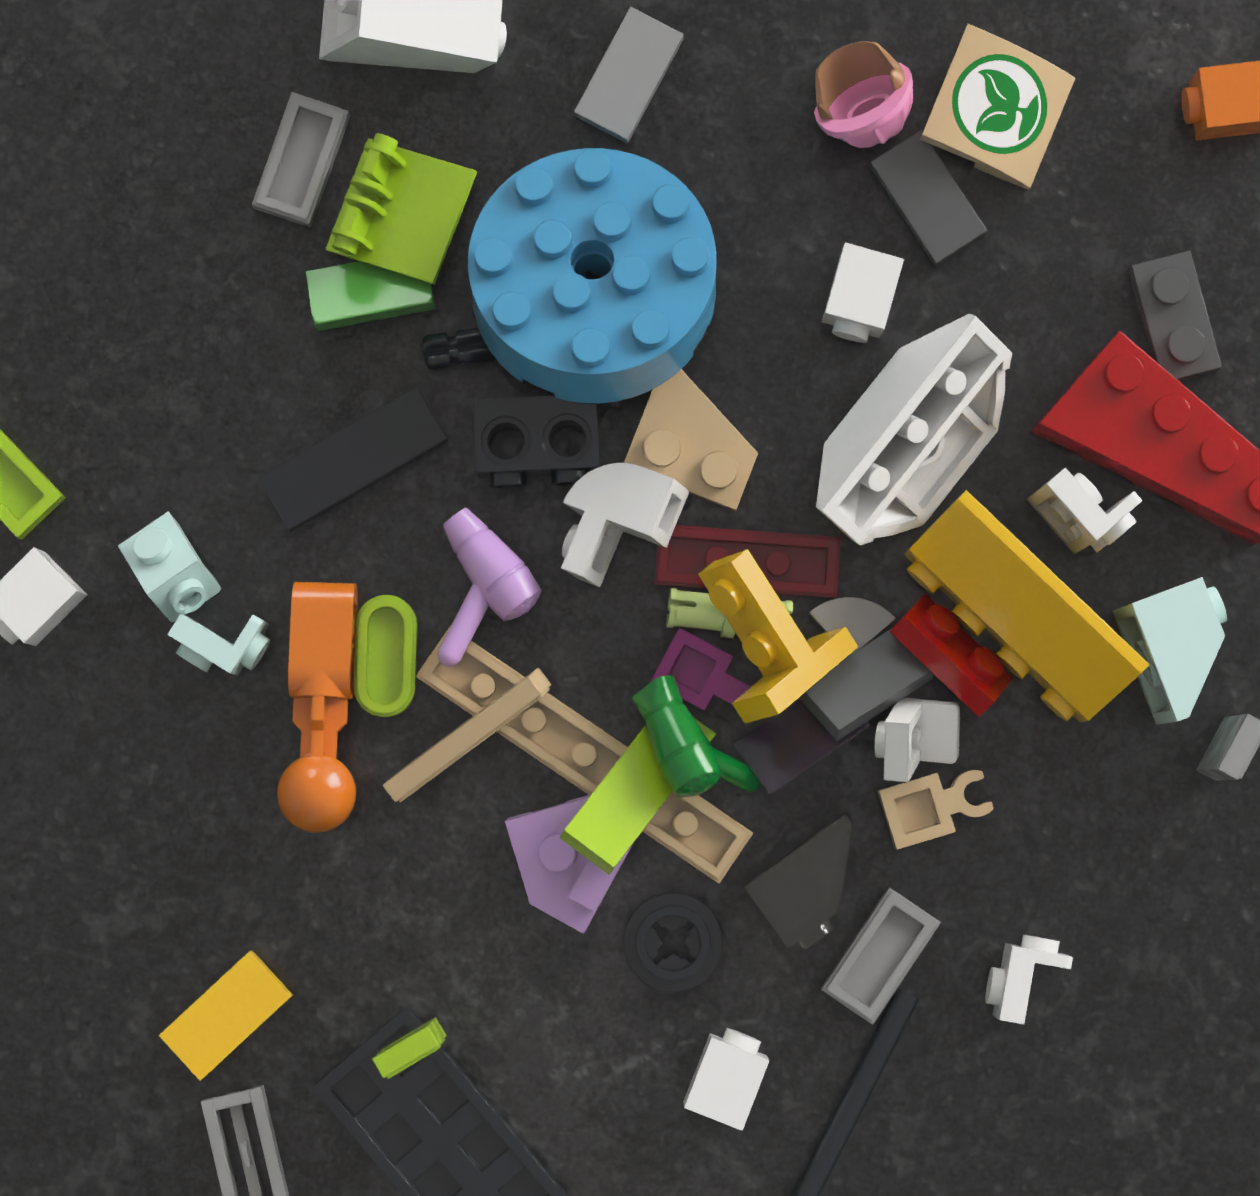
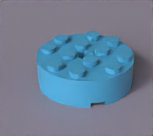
[468,148,716,403]

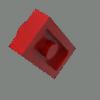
[889,594,1014,717]

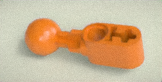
[277,582,358,833]

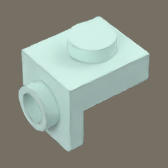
[118,511,221,622]
[167,614,271,676]

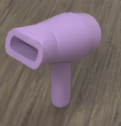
[438,507,542,667]

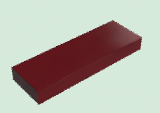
[654,525,841,599]

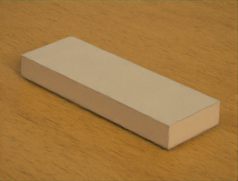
[383,667,551,802]

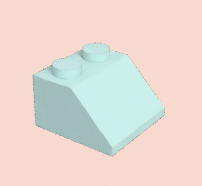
[1112,577,1227,725]

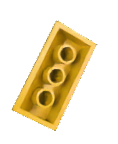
[904,490,1150,722]

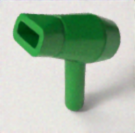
[631,675,762,797]

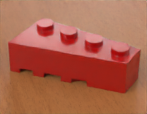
[1031,331,1260,545]

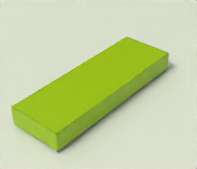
[559,717,716,875]

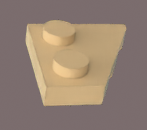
[624,369,758,512]

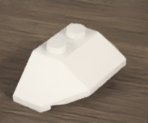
[816,314,1012,545]

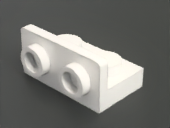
[1027,467,1142,555]

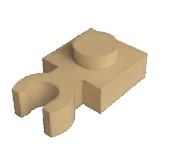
[877,770,994,850]

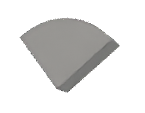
[808,597,896,657]

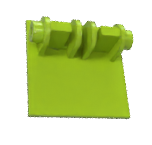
[325,133,477,285]

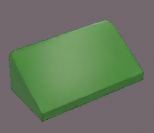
[306,261,436,331]

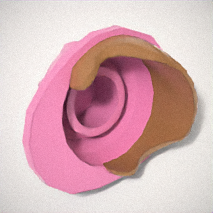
[814,41,913,148]

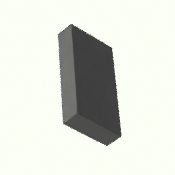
[869,130,987,266]
[799,629,934,741]

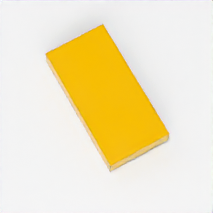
[158,950,293,1081]

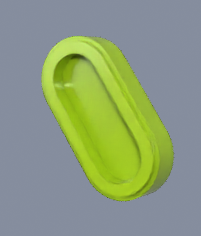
[354,595,418,717]

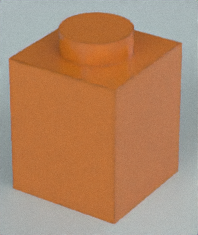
[1182,60,1260,141]

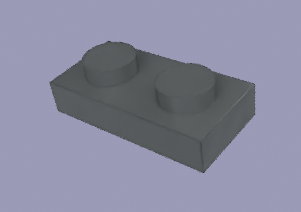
[1128,251,1222,380]

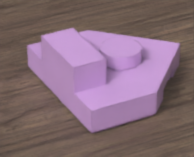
[505,795,633,934]

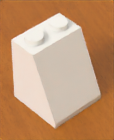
[319,0,507,73]

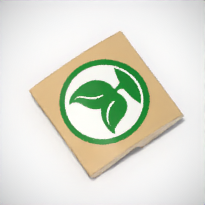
[920,24,1075,190]

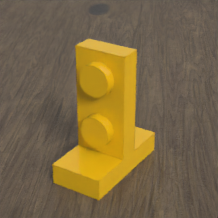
[698,549,858,724]

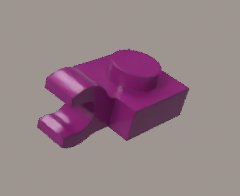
[651,628,751,711]

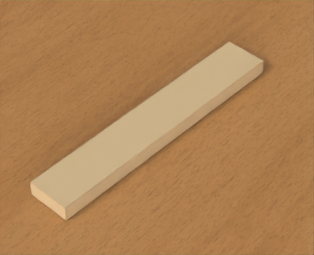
[415,626,753,883]

